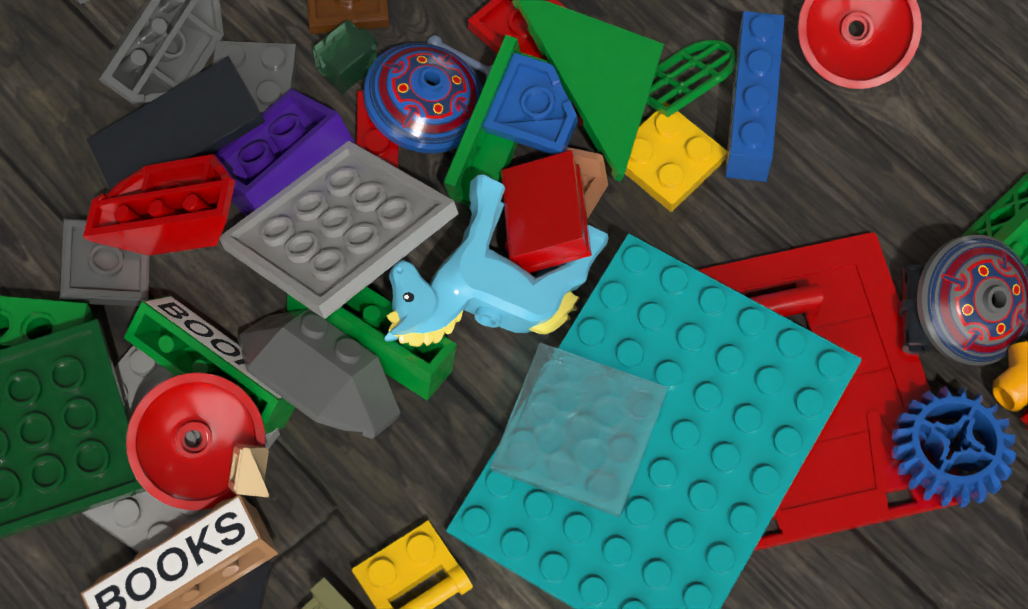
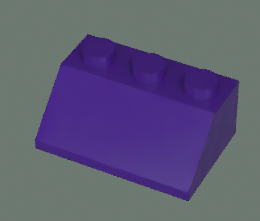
[215,89,355,216]

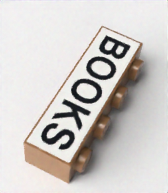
[81,494,279,609]

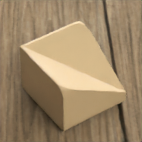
[228,443,269,497]

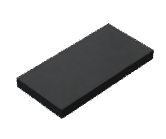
[86,56,266,190]

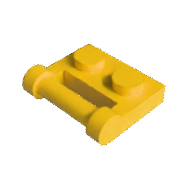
[351,520,473,609]

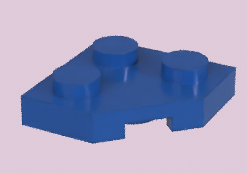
[483,53,578,155]

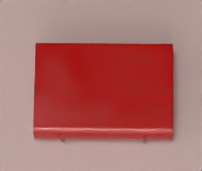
[501,150,592,273]

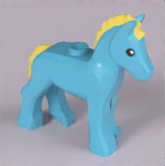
[384,175,609,347]

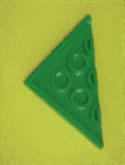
[512,0,664,182]

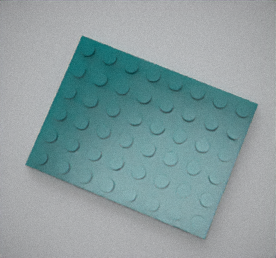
[446,233,862,609]

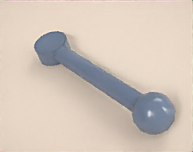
[427,35,493,79]

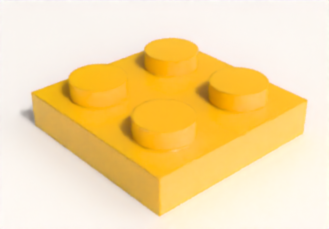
[625,102,728,212]

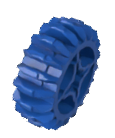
[891,386,1016,508]

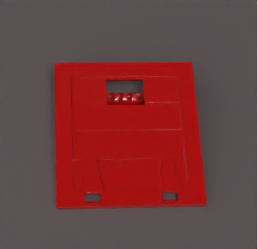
[698,232,960,551]

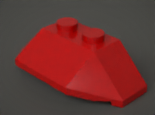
[83,154,235,256]

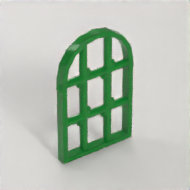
[646,40,737,117]

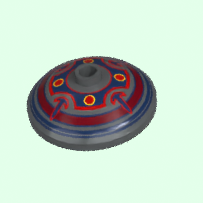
[917,235,1028,366]

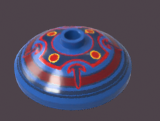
[363,43,483,153]

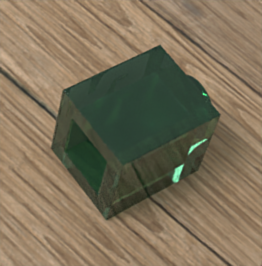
[312,19,377,94]

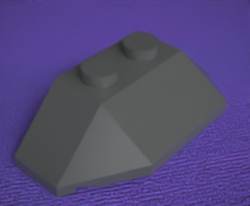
[98,0,224,104]
[238,309,401,439]

